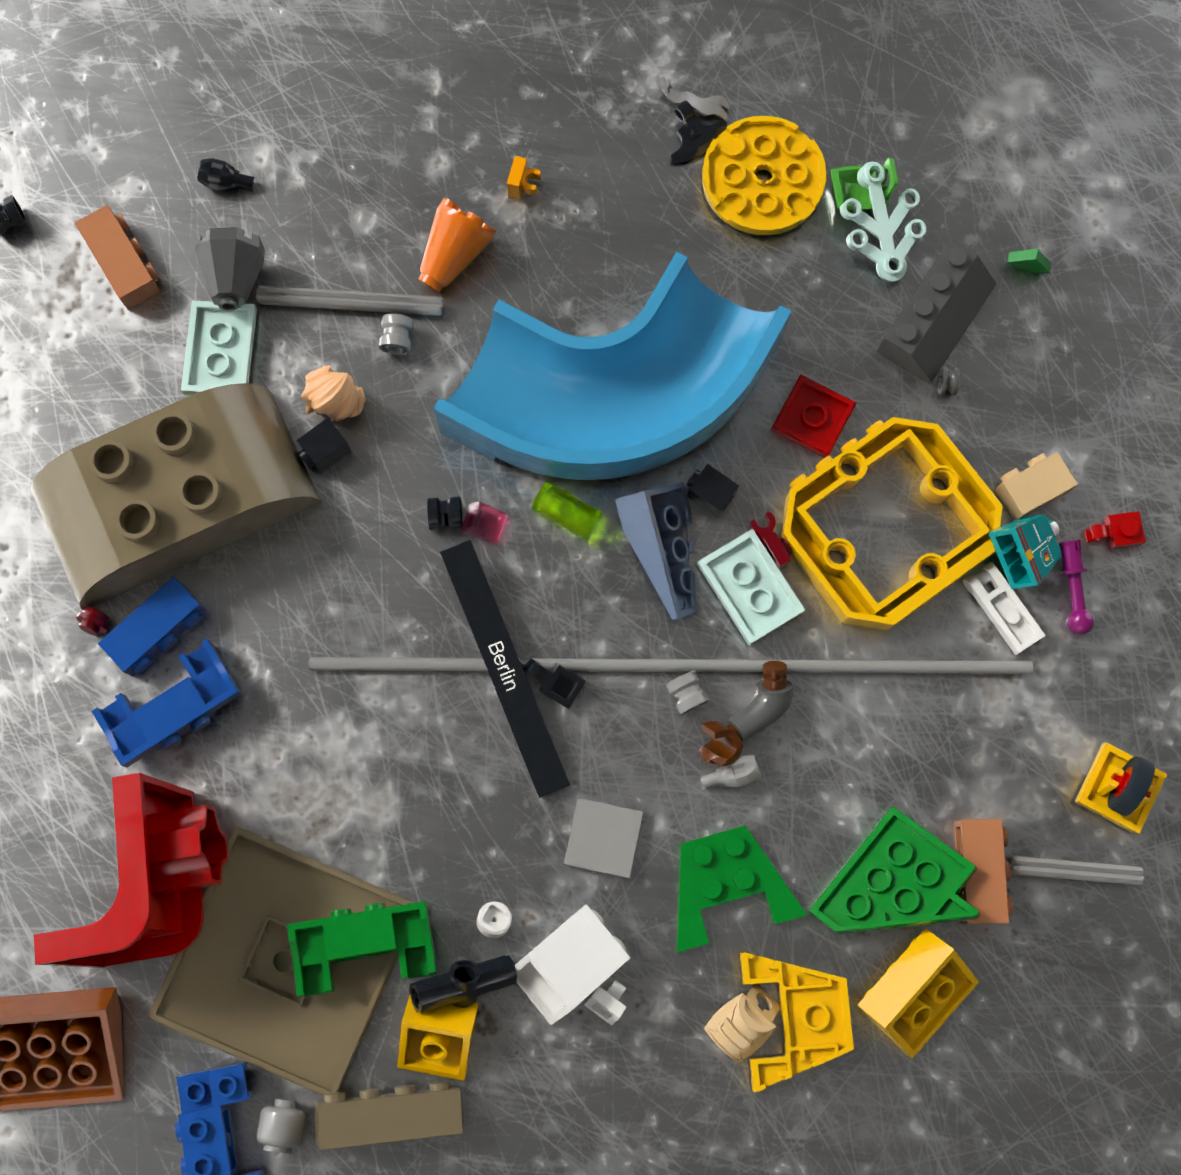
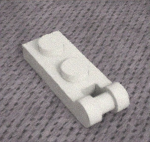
[963,562,1046,655]

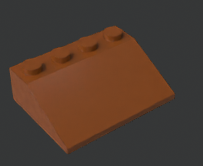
[0,987,124,1111]

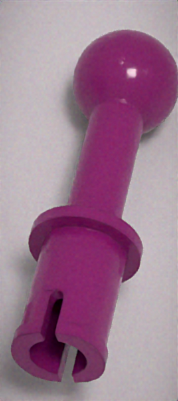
[1059,540,1094,635]

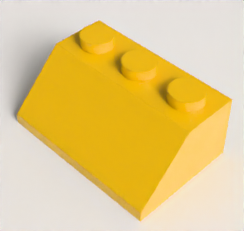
[858,928,979,1059]

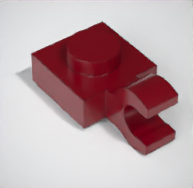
[750,511,792,571]

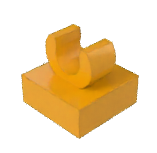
[507,156,541,200]

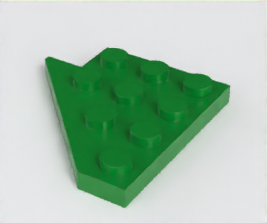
[809,806,980,935]

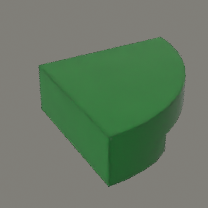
[1007,249,1052,273]

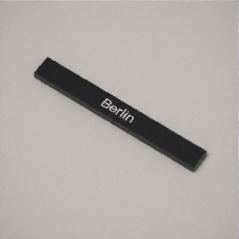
[440,540,570,798]

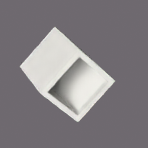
[515,904,630,1025]

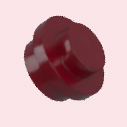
[76,607,110,636]

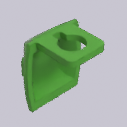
[830,158,898,211]

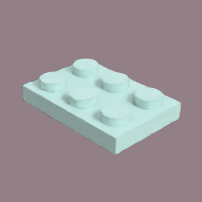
[181,300,257,395]
[697,529,805,646]

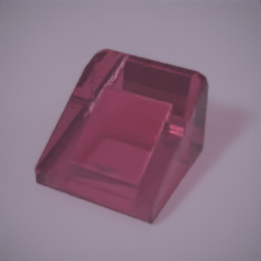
[460,502,507,544]

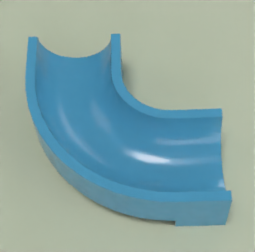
[433,251,792,480]

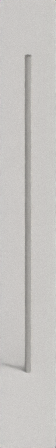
[309,657,1033,674]

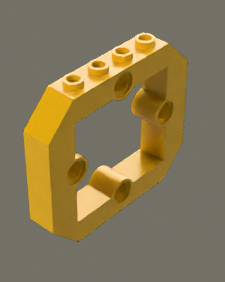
[780,417,1003,631]

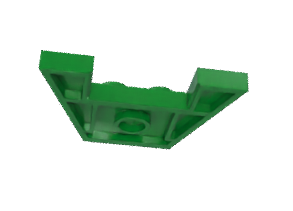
[676,825,807,953]

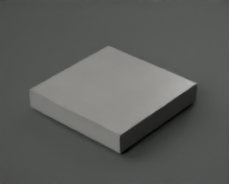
[564,798,643,879]

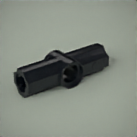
[409,955,517,1013]

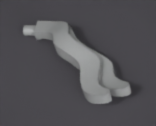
[659,76,729,121]

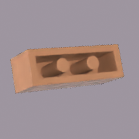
[75,204,161,310]
[954,819,1013,924]

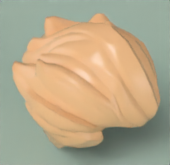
[301,365,366,422]

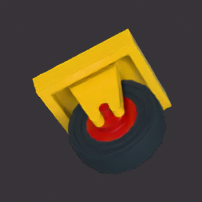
[1075,742,1167,834]

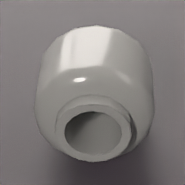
[256,1099,306,1154]

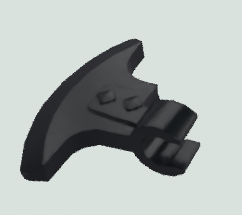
[670,100,728,163]

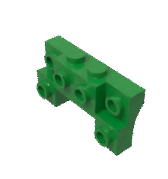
[287,901,438,997]

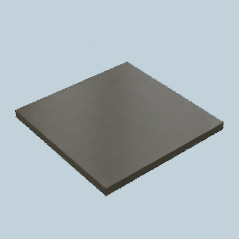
[147,826,415,1096]

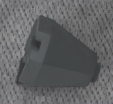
[195,227,265,311]

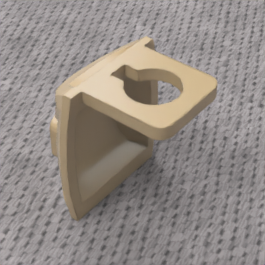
[704,984,780,1063]

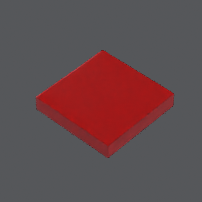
[770,374,857,458]

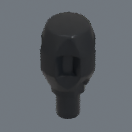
[197,158,255,190]

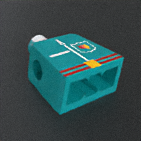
[988,514,1061,589]

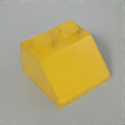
[397,995,479,1081]

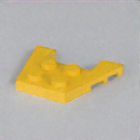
[740,952,854,1092]

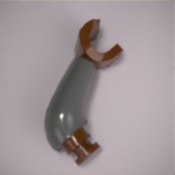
[698,661,793,767]

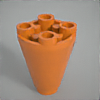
[418,198,496,292]

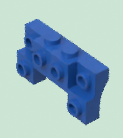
[91,638,242,768]
[175,1062,264,1175]

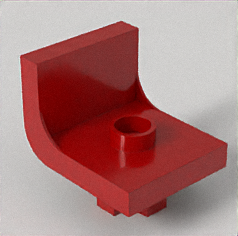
[34,773,229,968]

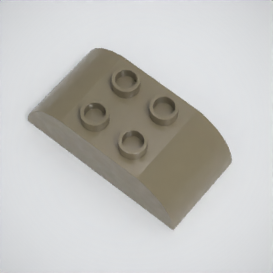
[31,383,321,611]

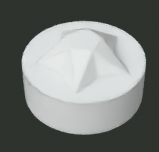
[476,902,512,938]

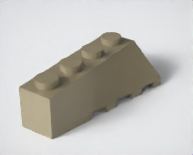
[314,1081,463,1150]

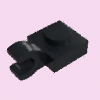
[524,658,586,709]

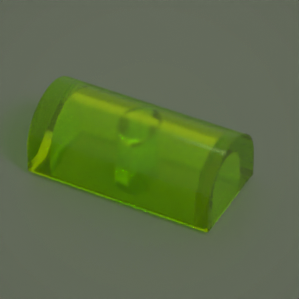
[531,481,603,542]

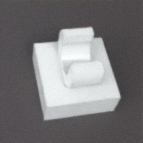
[584,980,627,1026]

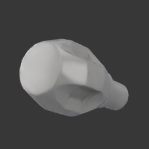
[701,754,762,789]

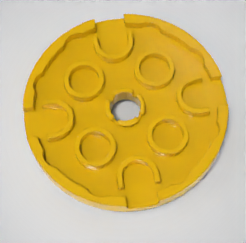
[702,115,826,235]

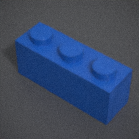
[98,576,207,677]

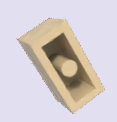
[994,452,1078,521]

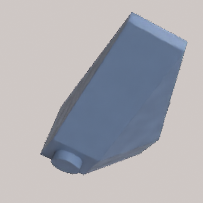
[615,481,697,620]

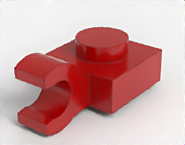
[1084,511,1146,549]

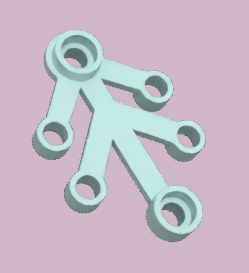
[840,161,926,282]

